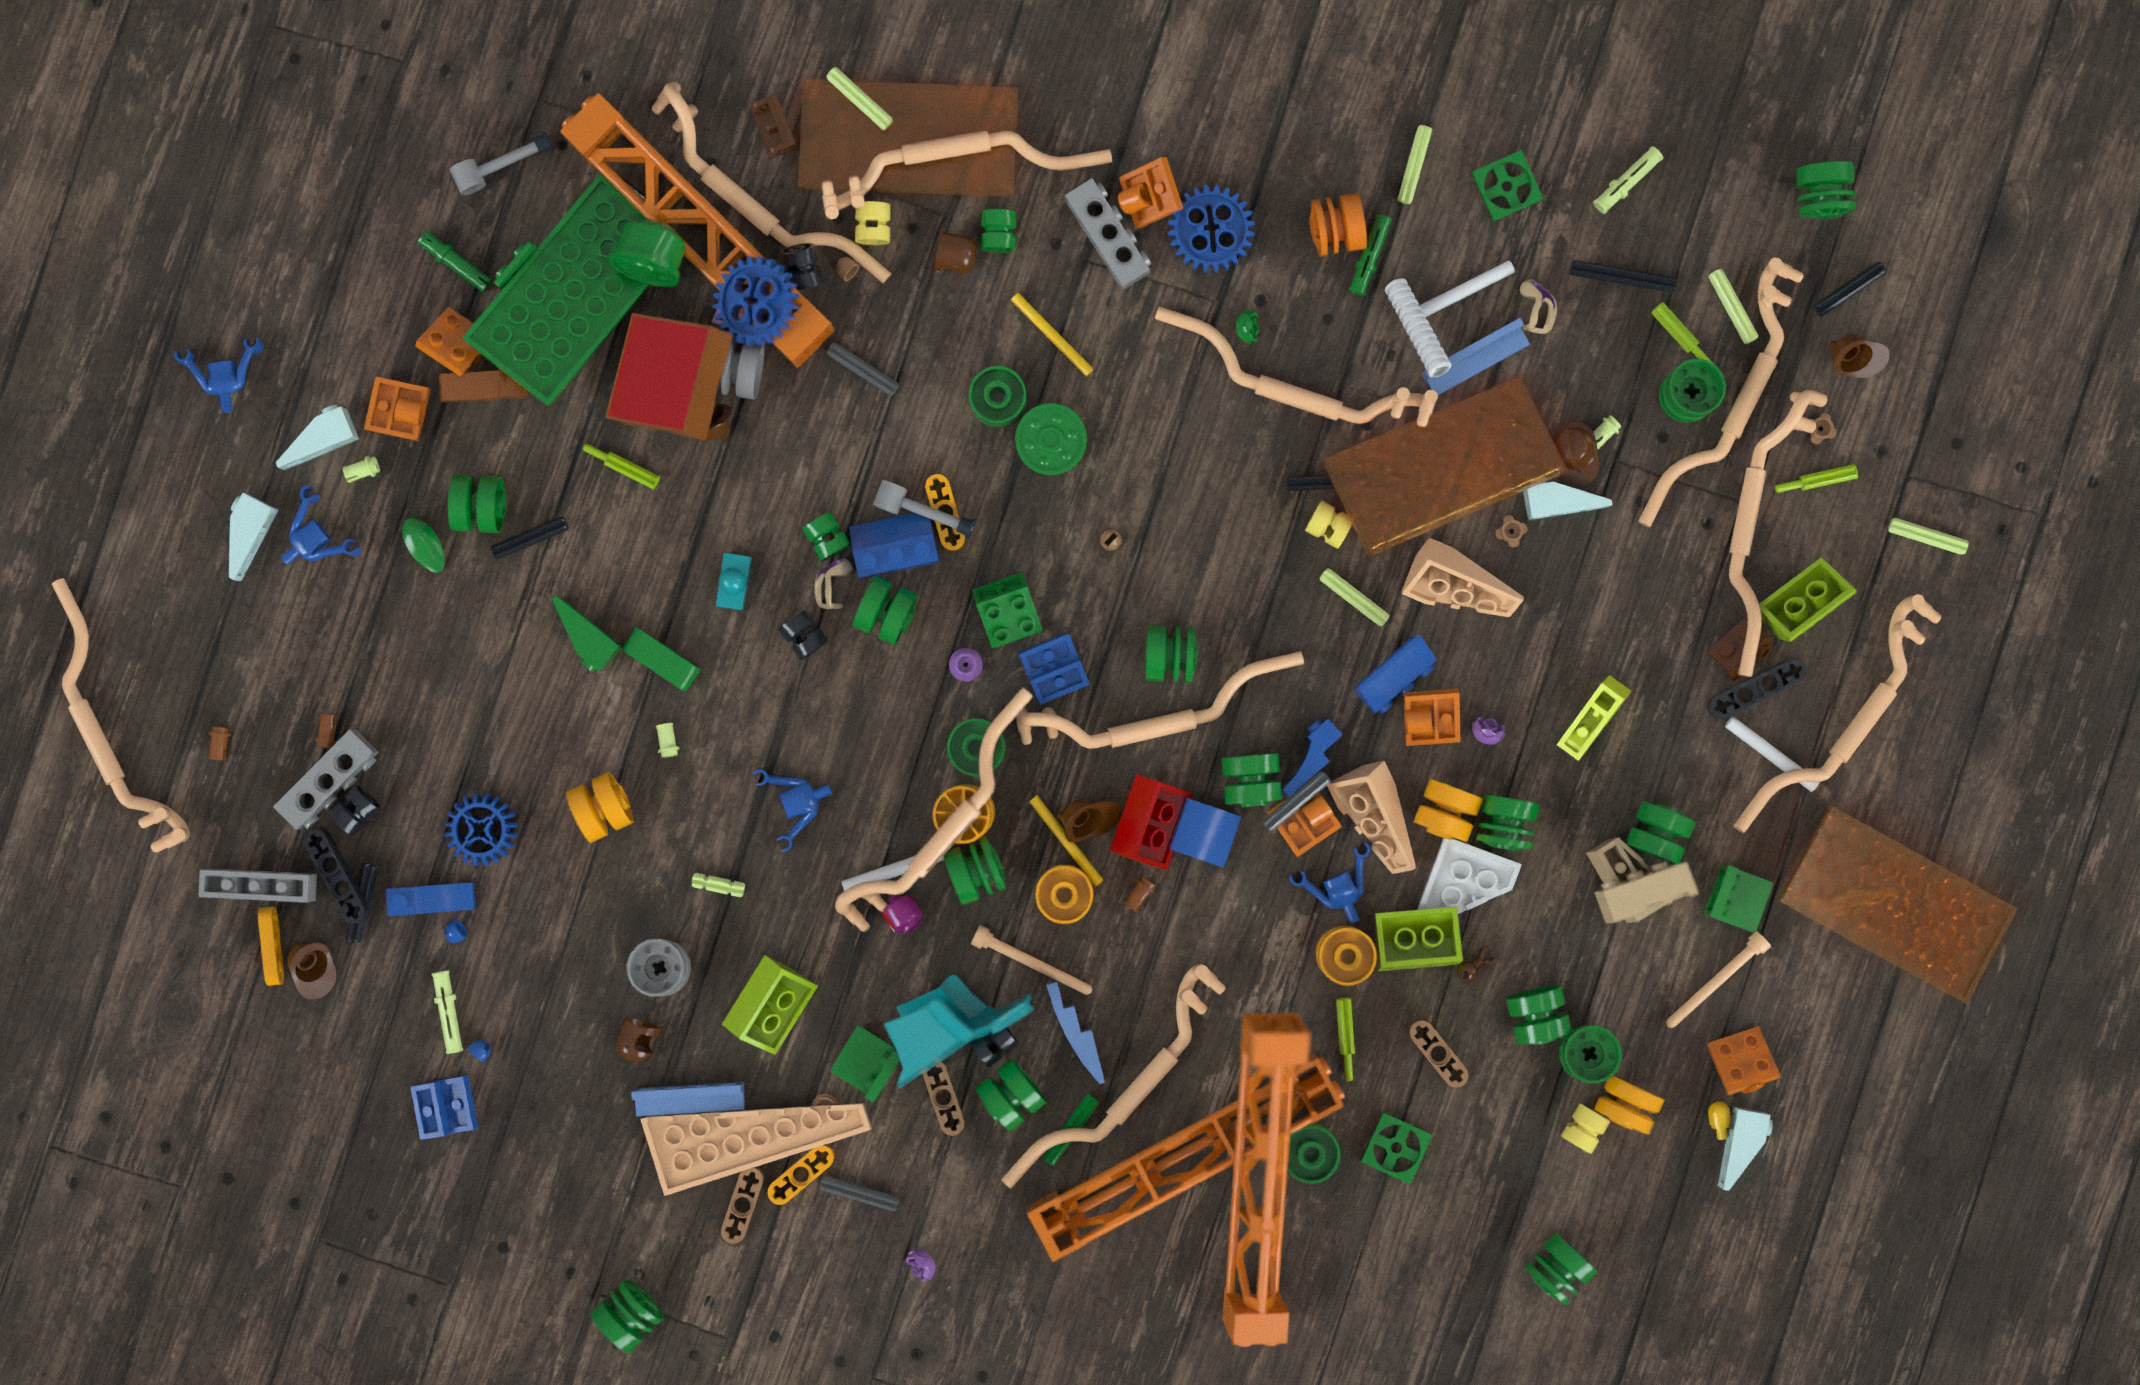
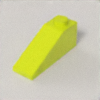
[1557,675,1631,761]

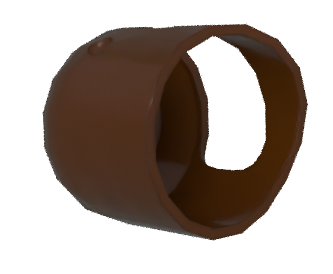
[932,231,977,274]
[615,1017,663,1063]

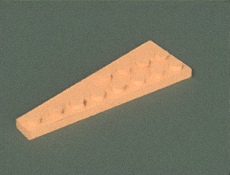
[640,1103,872,1196]

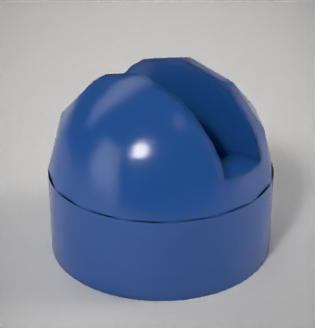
[444,919,468,943]
[466,1039,491,1063]

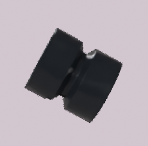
[780,243,823,290]
[778,610,829,661]
[328,785,381,836]
[969,1027,1019,1068]

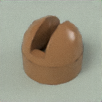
[836,257,859,281]
[1100,529,1122,551]

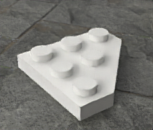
[1417,838,1522,914]

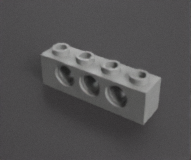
[1065,178,1151,291]
[273,729,379,830]
[198,868,317,902]

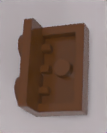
[1707,615,1773,682]

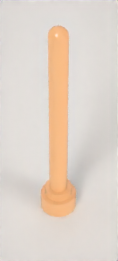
[971,925,1092,995]
[1666,931,1771,1028]

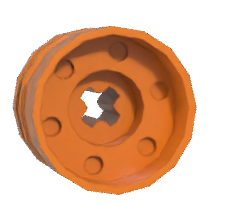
[1309,192,1367,257]

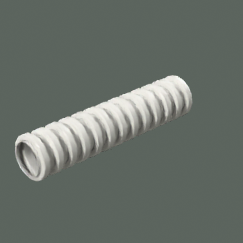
[1385,278,1451,377]

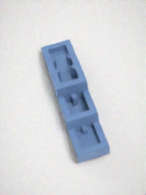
[1046,980,1105,1084]

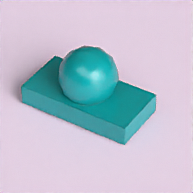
[716,553,751,611]

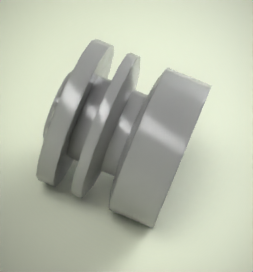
[716,339,764,400]
[627,939,691,996]

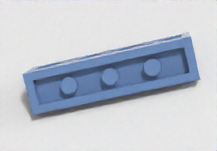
[1422,318,1530,395]
[631,1082,746,1117]

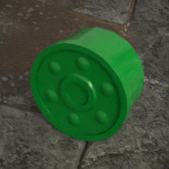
[609,219,686,287]
[1015,403,1087,475]

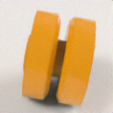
[1594,1076,1664,1135]

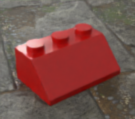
[1110,774,1194,870]

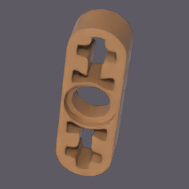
[1408,1019,1468,1088]
[923,1061,965,1136]
[721,1166,764,1244]

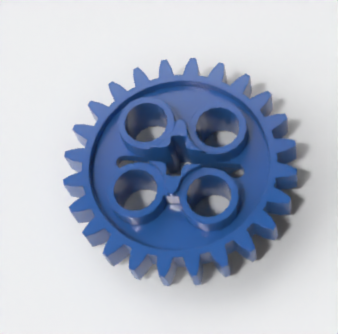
[1167,185,1255,274]
[713,256,800,346]

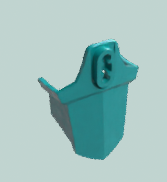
[884,974,1033,1089]

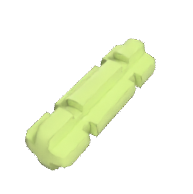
[692,873,745,897]

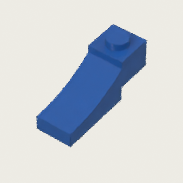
[1281,718,1343,797]
[386,882,476,916]

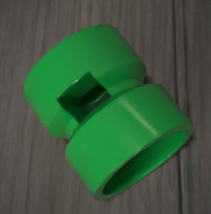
[981,209,1016,253]
[802,512,851,562]

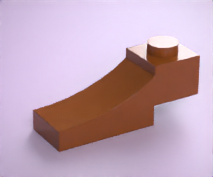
[439,369,528,402]

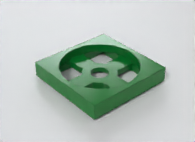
[1471,150,1543,222]
[1360,1111,1433,1184]

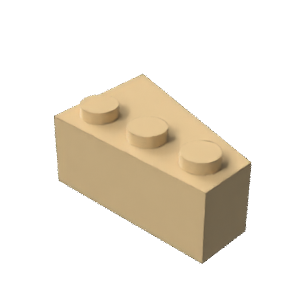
[1586,837,1665,923]
[1595,861,1699,923]

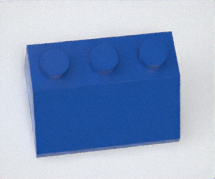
[849,512,940,580]
[1352,634,1437,714]

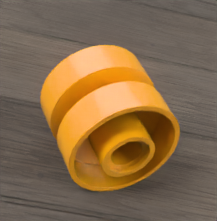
[566,771,634,843]
[1413,779,1483,842]
[933,784,995,844]
[1036,864,1093,924]
[1315,925,1377,985]

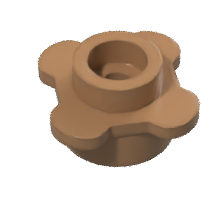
[1810,413,1836,444]
[1495,515,1527,547]

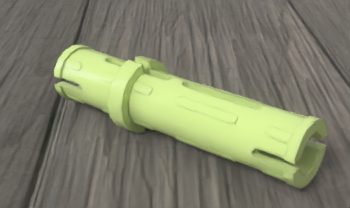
[1593,146,1663,214]
[432,970,463,1054]

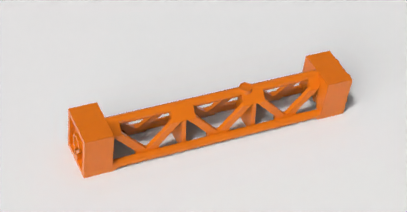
[560,93,835,369]
[1222,1013,1310,1347]
[1027,1052,1345,1262]

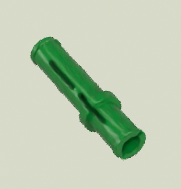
[1349,214,1392,296]
[417,230,493,293]

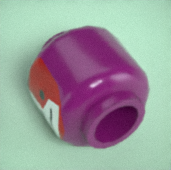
[883,894,923,935]

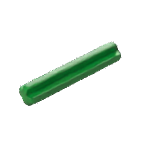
[1043,1094,1099,1166]

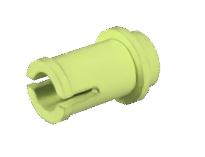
[1594,415,1622,450]
[343,456,380,483]
[656,723,679,758]

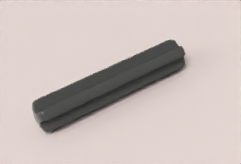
[827,342,899,396]
[1262,771,1330,832]
[820,1175,899,1211]

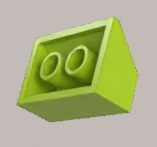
[1759,557,1856,642]
[1375,907,1463,971]
[722,955,818,1055]

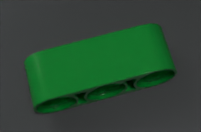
[621,626,701,692]

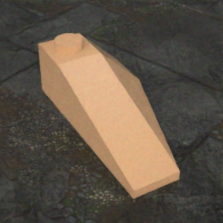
[1402,538,1524,617]
[1327,761,1416,874]

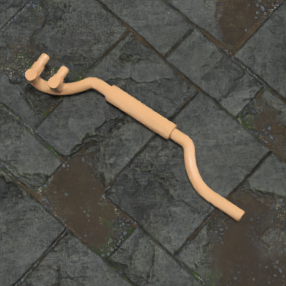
[652,82,892,283]
[822,130,1112,219]
[1638,257,1804,527]
[1155,306,1438,427]
[1729,390,1827,677]
[52,578,190,852]
[1733,594,1941,833]
[1015,651,1304,749]
[835,687,1033,932]
[1001,964,1226,1189]

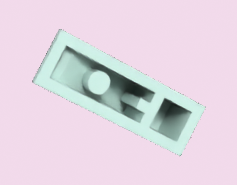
[276,405,359,470]
[1523,478,1612,520]
[229,493,278,581]
[1718,1106,1773,1191]

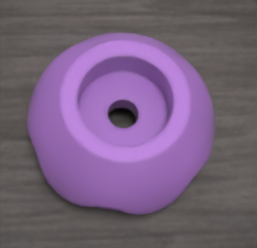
[949,648,983,682]
[1472,717,1506,745]
[906,1250,936,1282]

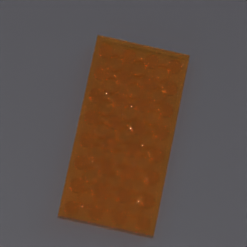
[798,79,1018,197]
[1323,376,1567,557]
[1778,806,2018,1004]

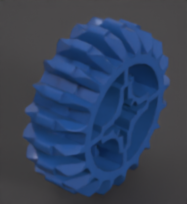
[444,793,519,866]

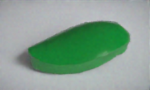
[402,518,445,573]

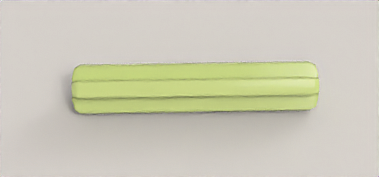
[826,67,893,130]
[1397,125,1432,204]
[1709,269,1758,344]
[1888,518,1969,555]
[1320,569,1389,626]

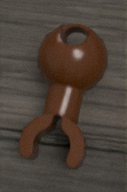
[1457,946,1498,982]

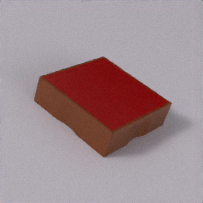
[605,313,733,441]

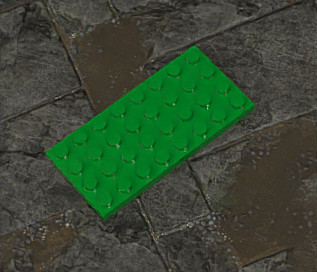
[462,174,685,407]

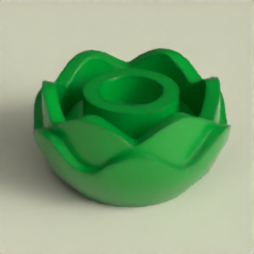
[1236,309,1260,344]

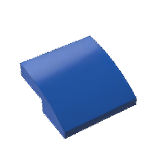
[1018,631,1090,705]
[1169,798,1241,868]
[410,1075,478,1140]

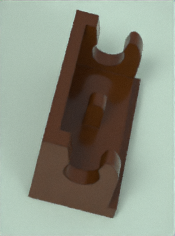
[750,93,798,159]

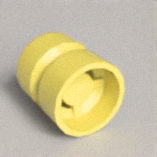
[855,201,891,245]
[1305,500,1355,549]
[1561,1103,1611,1154]

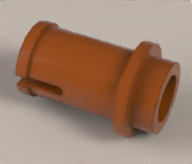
[315,714,338,748]
[208,726,231,760]
[1124,877,1156,913]

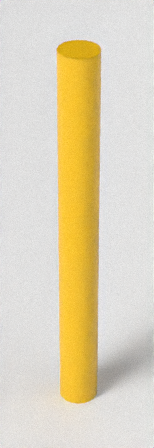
[1011,293,1094,377]
[1029,795,1104,887]

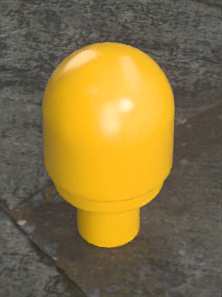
[1708,1101,1731,1140]

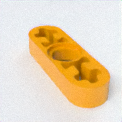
[925,474,965,551]
[258,906,284,986]
[768,1144,835,1205]

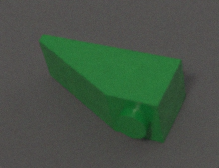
[552,595,622,672]

